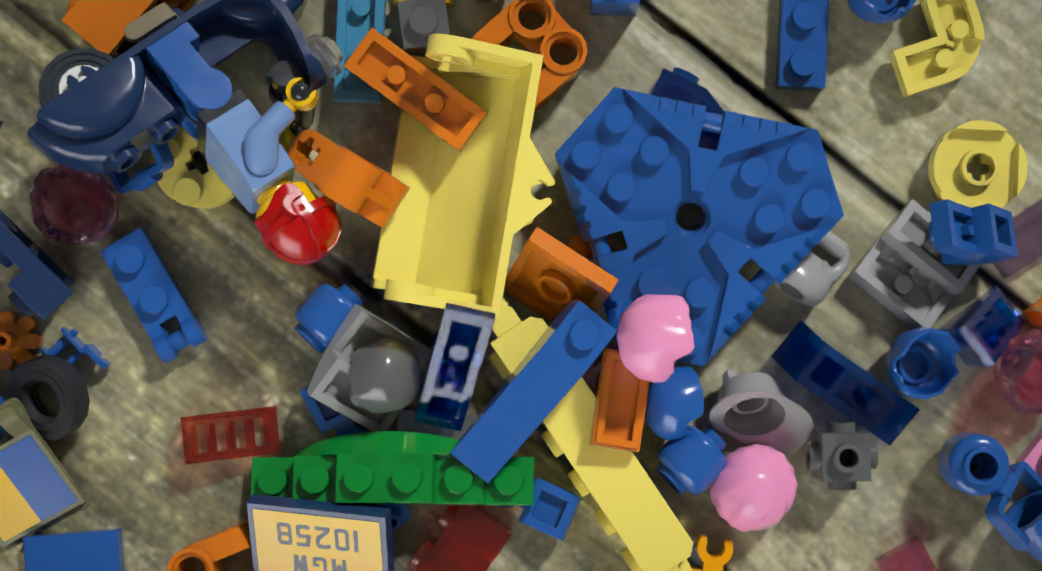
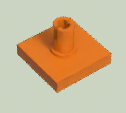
[504,227,618,322]

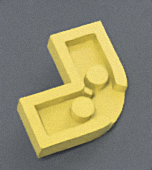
[889,0,985,98]

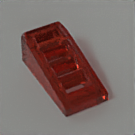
[180,406,281,465]

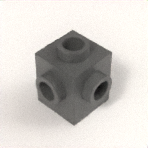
[805,421,878,490]

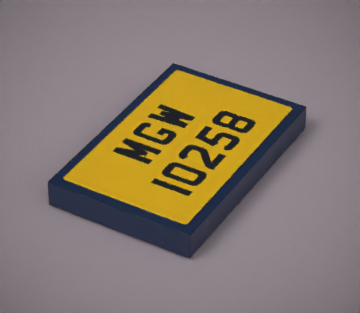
[247,494,394,571]

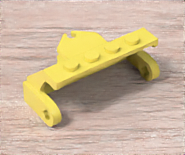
[370,34,555,318]

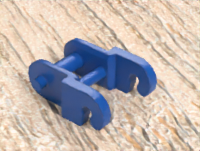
[39,327,111,370]

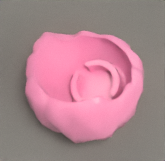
[616,294,695,383]
[709,444,798,532]

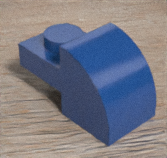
[928,199,1018,265]

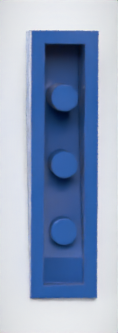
[449,300,617,483]

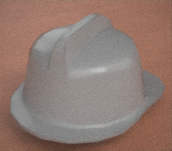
[709,370,814,452]

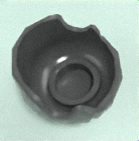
[349,338,422,414]

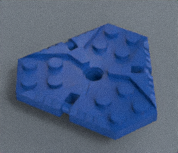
[555,87,844,367]

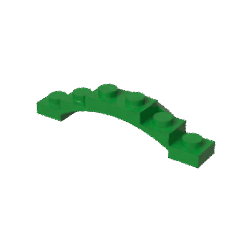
[251,431,535,506]

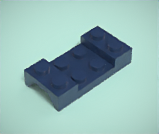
[0,209,74,320]

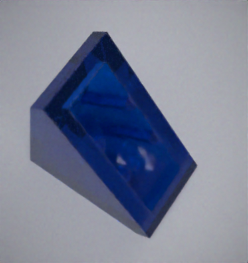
[938,285,1025,368]

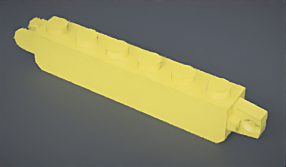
[485,298,693,571]

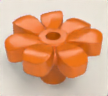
[0,311,43,370]

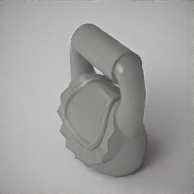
[773,231,850,306]

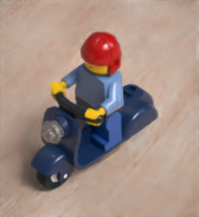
[27,0,343,265]

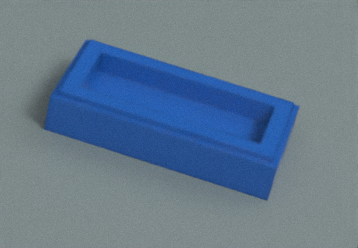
[23,528,125,571]

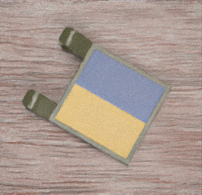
[0,397,86,547]

